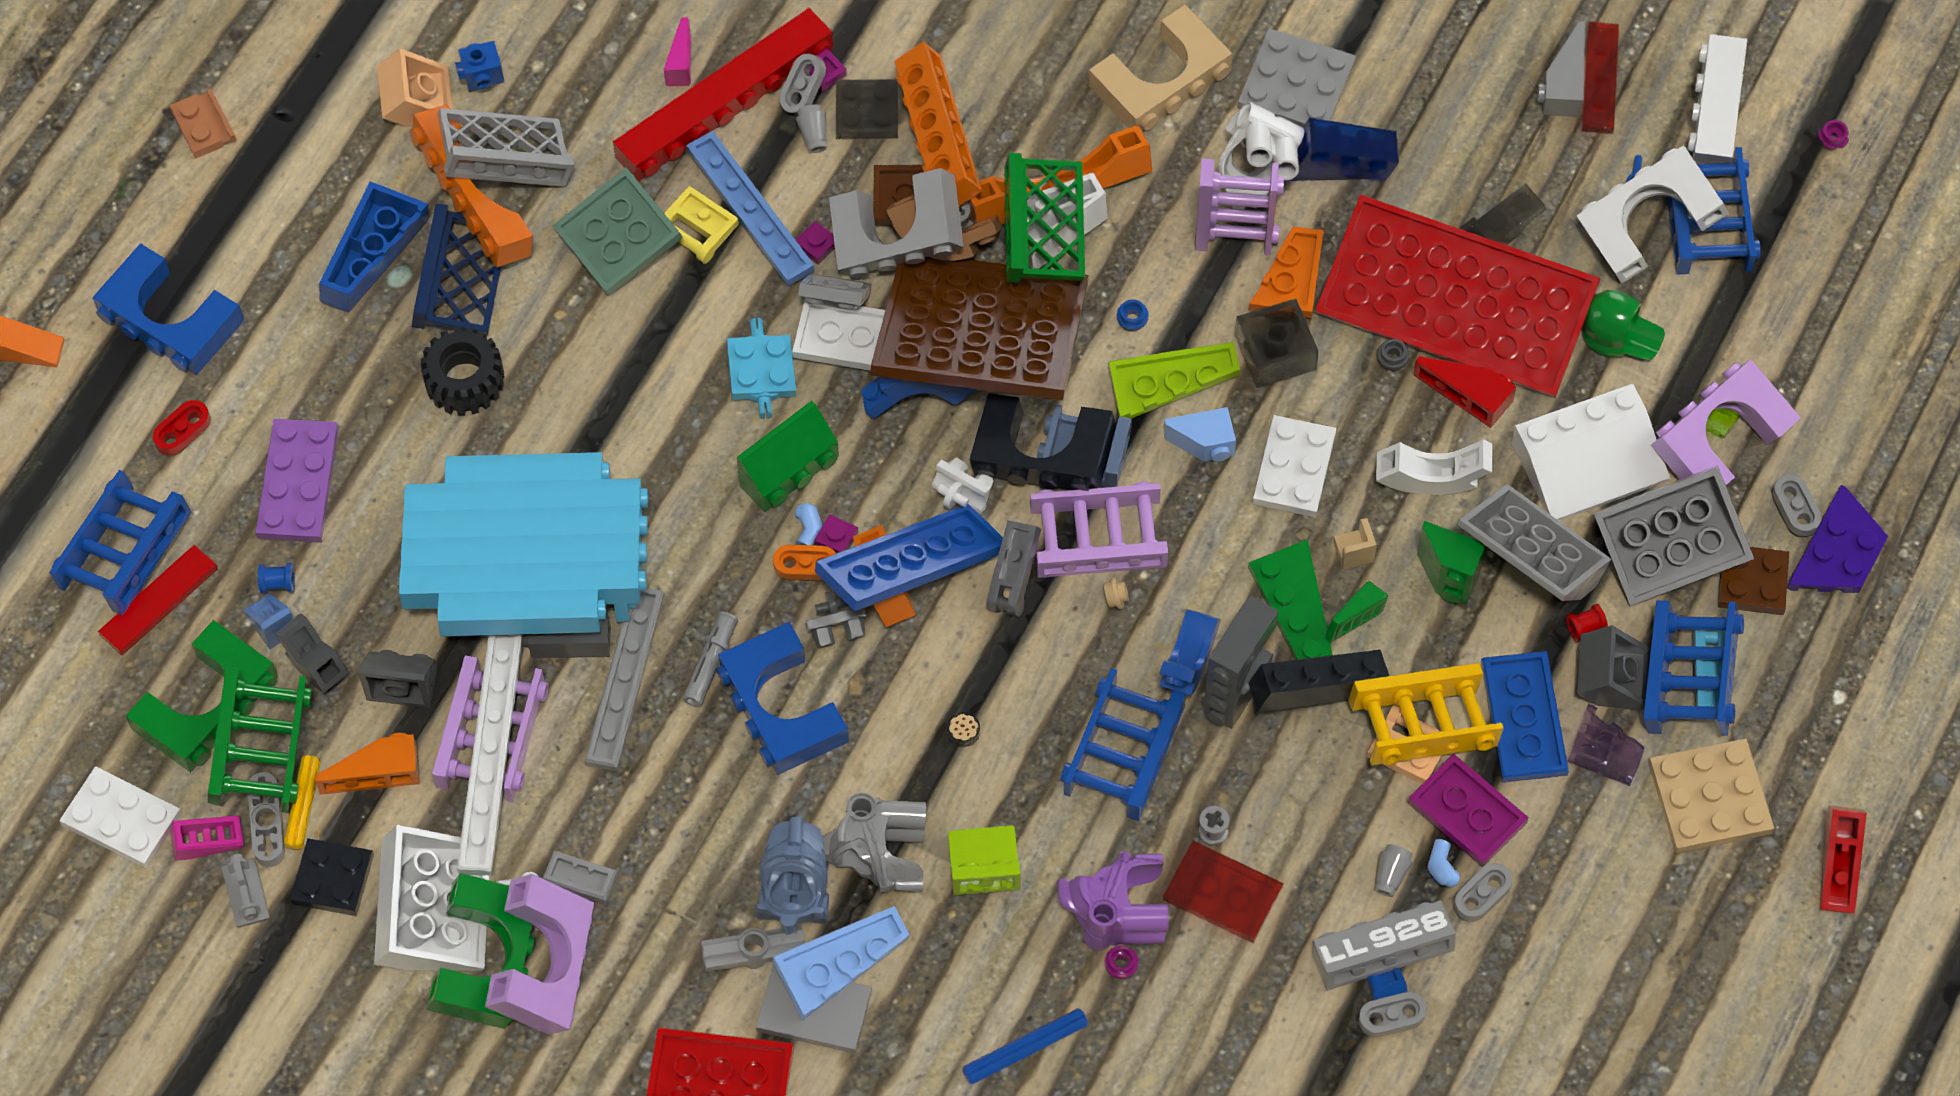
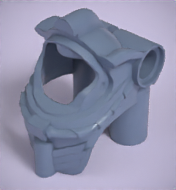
[757,817,829,934]

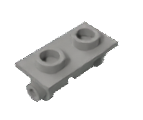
[222,854,270,928]

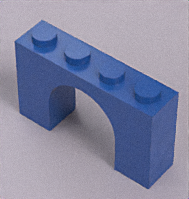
[92,243,244,376]
[716,621,849,775]

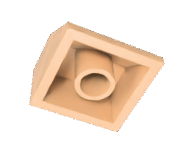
[377,48,453,127]

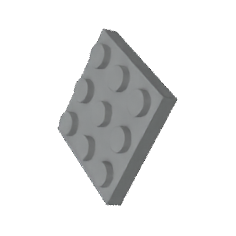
[1237,28,1356,136]

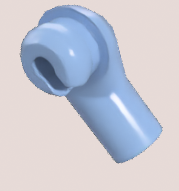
[795,503,823,545]
[1427,839,1460,888]

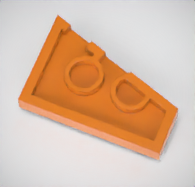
[1249,226,1324,318]

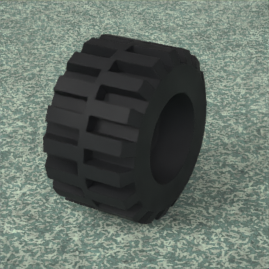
[421,327,505,416]

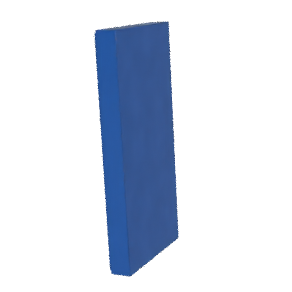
[1481,651,1569,783]

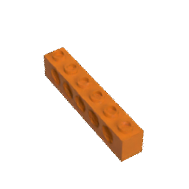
[894,41,982,206]

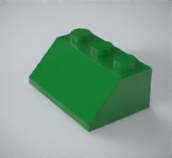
[737,400,839,512]

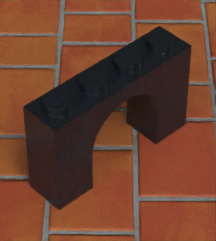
[969,393,1116,492]

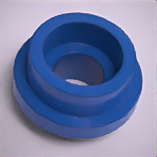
[1117,299,1149,331]

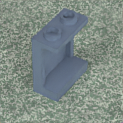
[1037,405,1131,487]

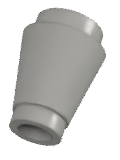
[796,104,827,153]
[1375,844,1413,897]

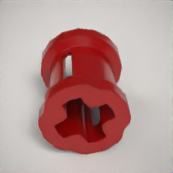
[1565,604,1608,642]

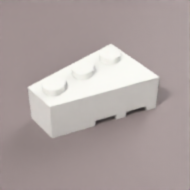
[1027,172,1108,269]

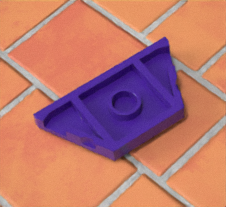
[1787,485,1888,593]

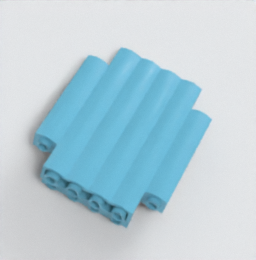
[399,452,648,636]

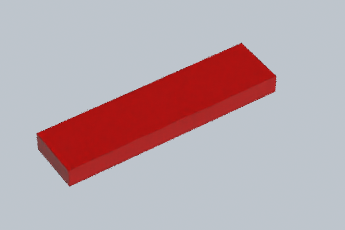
[98,545,218,656]

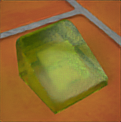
[1706,409,1741,439]

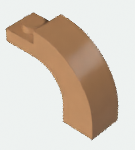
[886,195,1002,261]

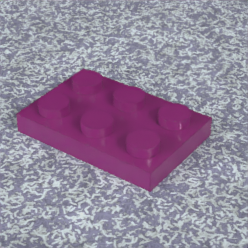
[1408,753,1529,867]

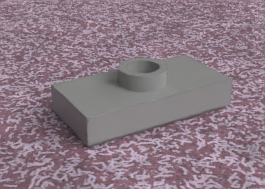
[543,850,618,905]

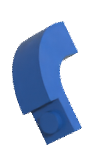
[861,376,978,418]
[1160,609,1221,695]

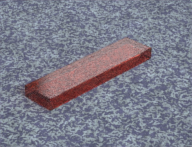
[1582,21,1619,134]

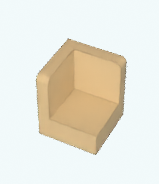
[1333,518,1377,570]

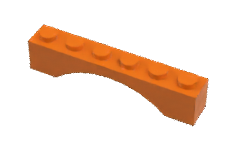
[410,104,533,267]
[967,125,1153,224]

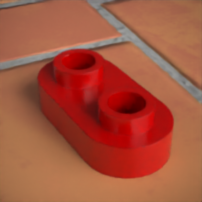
[153,400,210,455]

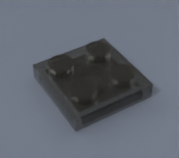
[836,79,898,139]

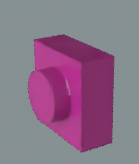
[810,49,847,92]
[796,220,835,265]
[814,514,859,554]

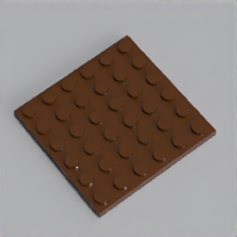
[870,256,1089,400]

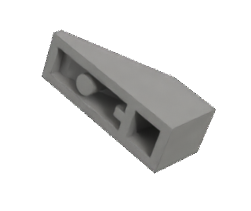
[1537,21,1585,117]

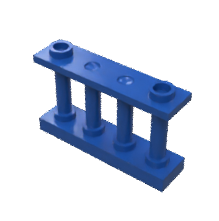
[1666,147,1760,275]
[49,470,192,615]
[1643,600,1744,736]
[1060,668,1186,821]

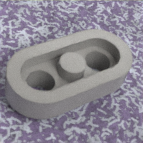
[780,54,826,114]
[1773,475,1821,536]
[1454,863,1512,922]
[1359,992,1427,1037]

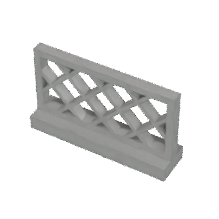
[437,108,574,187]

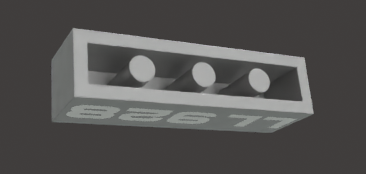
[1313,900,1456,990]

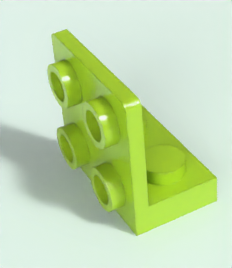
[948,825,1021,895]

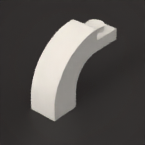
[1376,439,1492,495]

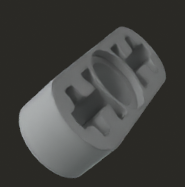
[248,772,285,867]

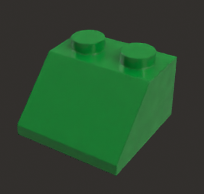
[1417,521,1486,605]

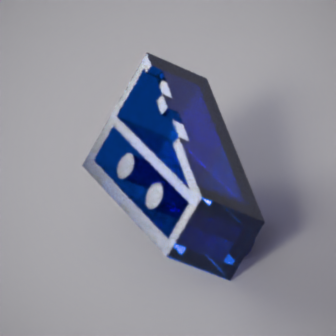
[1288,118,1399,181]

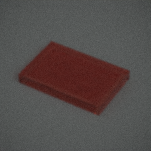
[1163,840,1284,943]

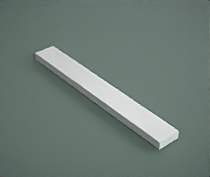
[457,634,523,876]

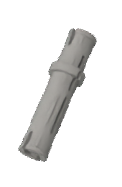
[682,611,738,707]

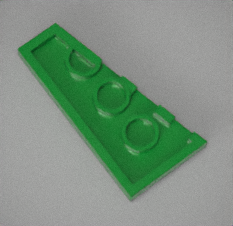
[1248,539,1333,660]

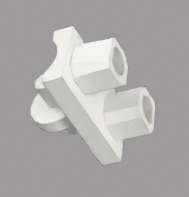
[932,458,994,514]

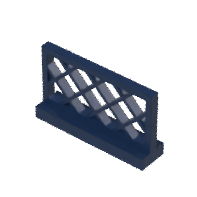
[412,203,501,336]

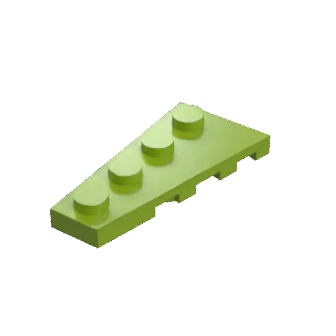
[1108,342,1240,419]

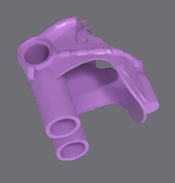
[1057,851,1169,951]

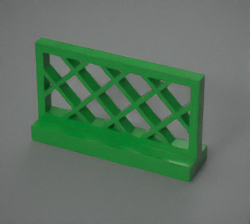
[1004,153,1085,282]

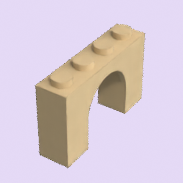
[1089,5,1232,131]

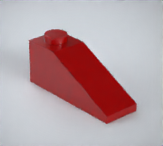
[1413,356,1516,428]
[1820,805,1867,914]

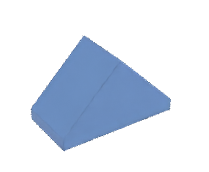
[242,593,293,649]

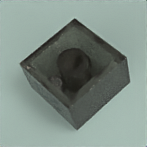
[1235,299,1319,388]

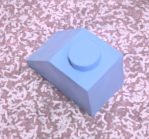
[1164,407,1236,462]

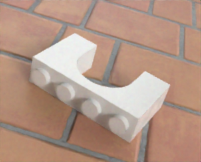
[1576,145,1729,284]

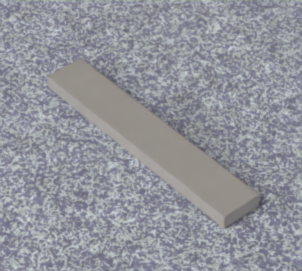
[585,588,665,772]

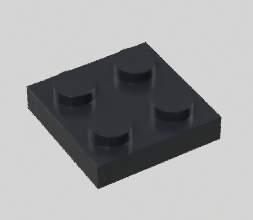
[290,838,374,916]

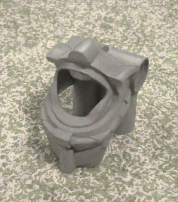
[823,792,926,893]

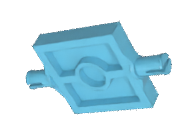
[726,318,796,419]

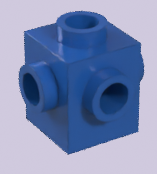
[455,41,504,91]

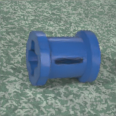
[258,563,295,594]

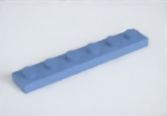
[686,131,815,286]

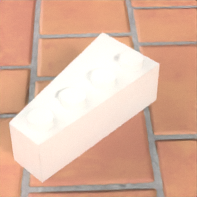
[1687,34,1747,164]

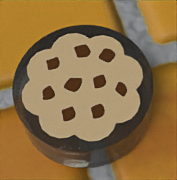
[947,712,980,747]

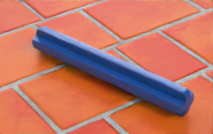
[963,1008,1088,1084]

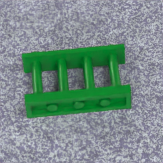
[208,667,312,813]

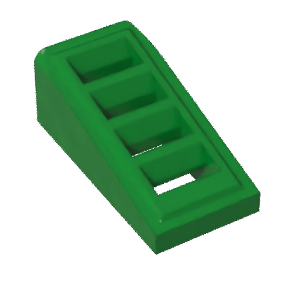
[1326,581,1389,642]

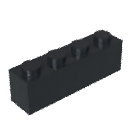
[1248,649,1390,712]

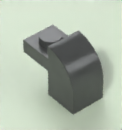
[275,613,349,693]

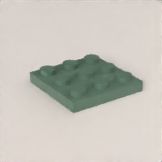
[552,167,683,296]

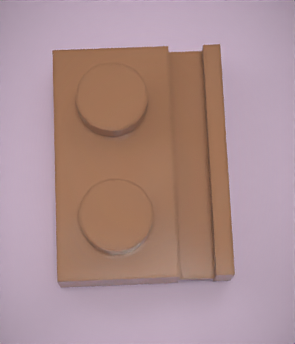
[169,88,237,159]

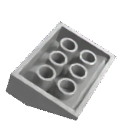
[1594,465,1754,606]
[1457,484,1611,601]

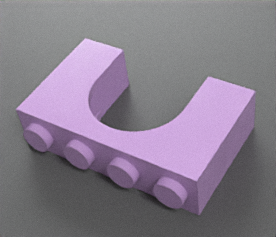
[1651,359,1801,485]
[485,874,594,1035]

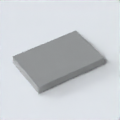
[756,965,872,1054]

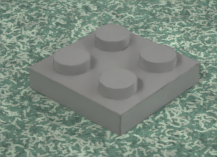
[798,273,872,309]

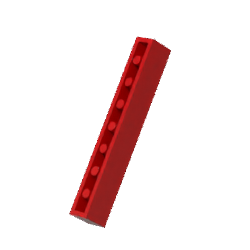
[613,7,833,182]

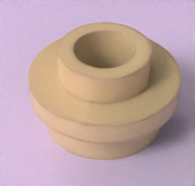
[1104,576,1129,609]

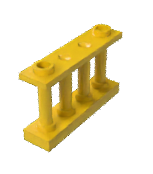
[1348,663,1504,766]

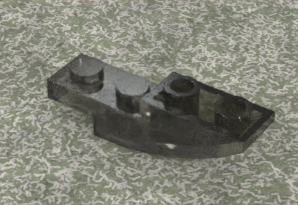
[1459,183,1546,245]

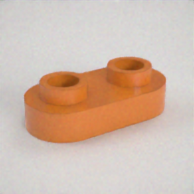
[773,544,836,581]

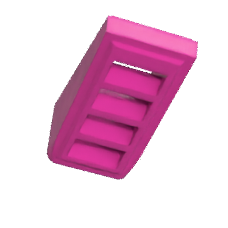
[664,17,691,87]
[170,815,244,861]

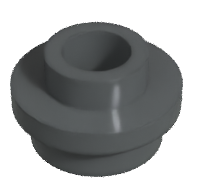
[1377,339,1409,370]

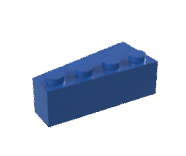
[319,181,428,312]

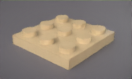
[1648,739,1775,853]

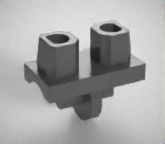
[805,591,866,649]

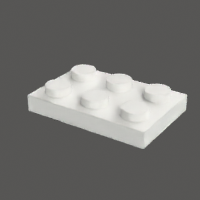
[792,297,885,371]
[1253,415,1336,518]
[59,766,182,869]

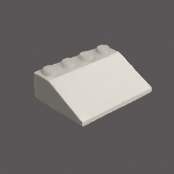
[1511,384,1670,521]
[374,825,489,971]

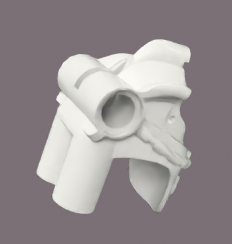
[1218,102,1304,210]

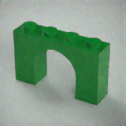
[125,620,278,773]
[426,873,534,1029]

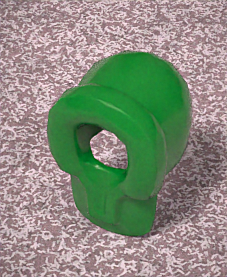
[1582,290,1665,360]

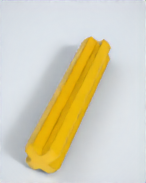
[284,755,320,850]

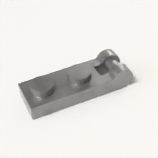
[986,520,1041,616]

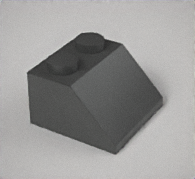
[1577,625,1651,710]
[358,650,439,708]

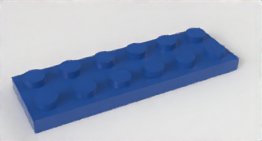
[815,504,1003,611]

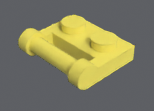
[664,186,739,264]

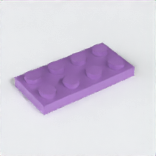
[256,419,339,543]

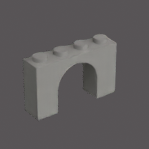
[829,168,964,278]

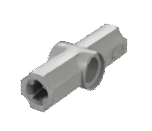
[701,925,805,972]

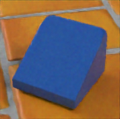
[1366,968,1408,1000]

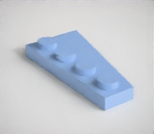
[772,906,910,1020]

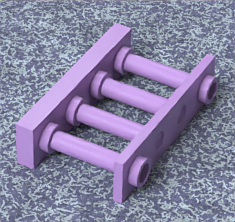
[1195,158,1284,256]
[1030,482,1168,578]
[432,656,549,802]

